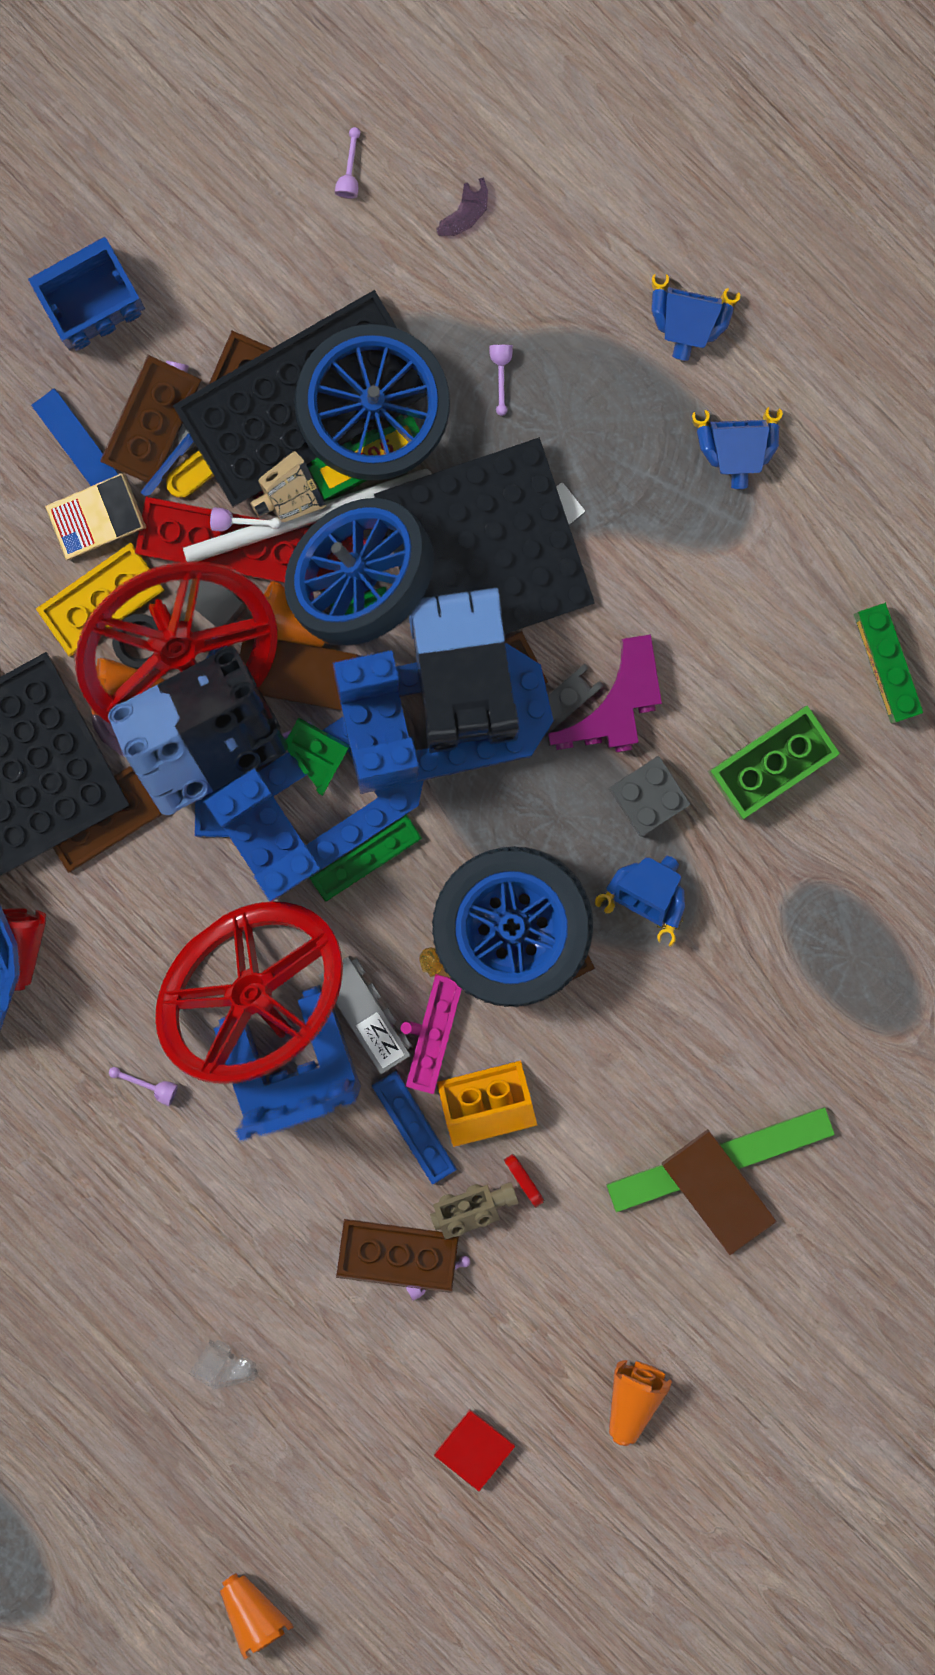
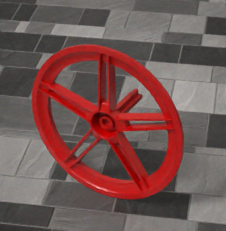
[75,562,278,724]
[155,901,343,1084]

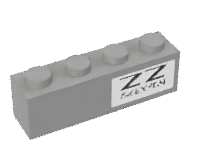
[318,956,412,1074]

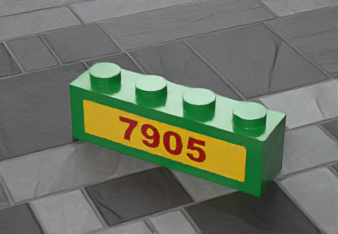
[308,415,420,502]
[853,602,924,724]

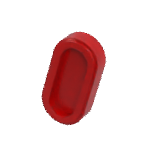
[504,1154,545,1208]

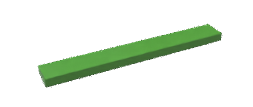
[606,1107,835,1212]

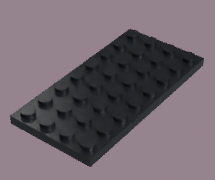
[173,289,427,508]

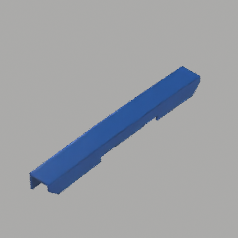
[140,434,193,497]

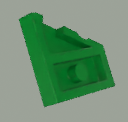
[286,718,350,796]

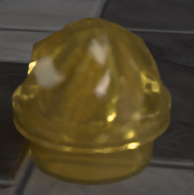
[419,947,444,977]

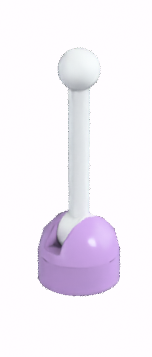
[210,507,282,531]

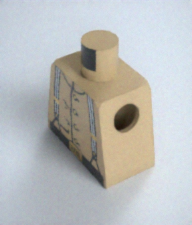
[250,451,326,522]

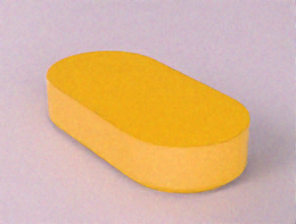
[166,451,214,498]

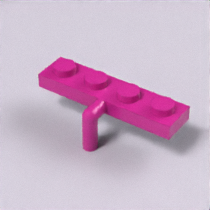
[400,974,462,1094]

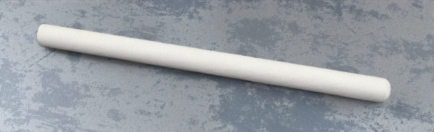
[183,469,432,562]

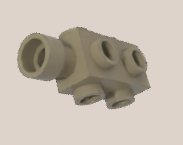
[430,1182,519,1240]

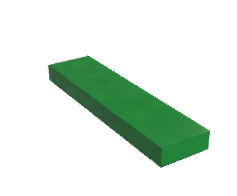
[310,814,422,902]

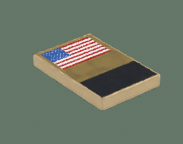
[45,473,146,560]

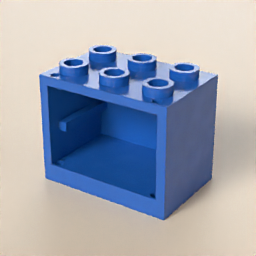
[28,237,145,351]

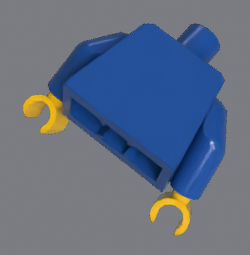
[651,274,741,361]
[692,407,783,489]
[595,856,685,947]

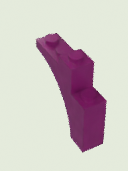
[548,634,662,752]

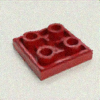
[434,1409,515,1491]

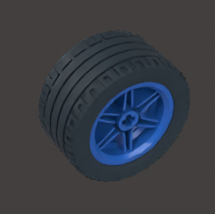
[432,846,593,1007]

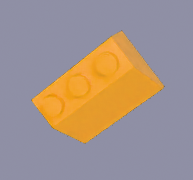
[437,1060,537,1147]

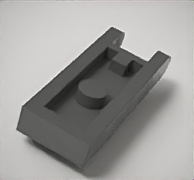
[545,664,604,736]

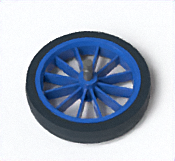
[295,324,450,480]
[285,498,434,646]

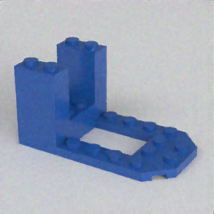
[333,643,554,794]
[204,717,424,902]
[214,985,361,1141]

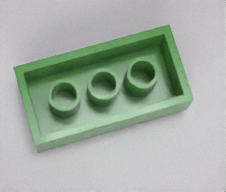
[707,705,840,820]

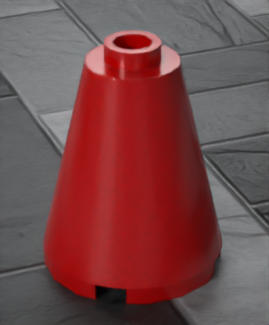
[2,908,46,991]

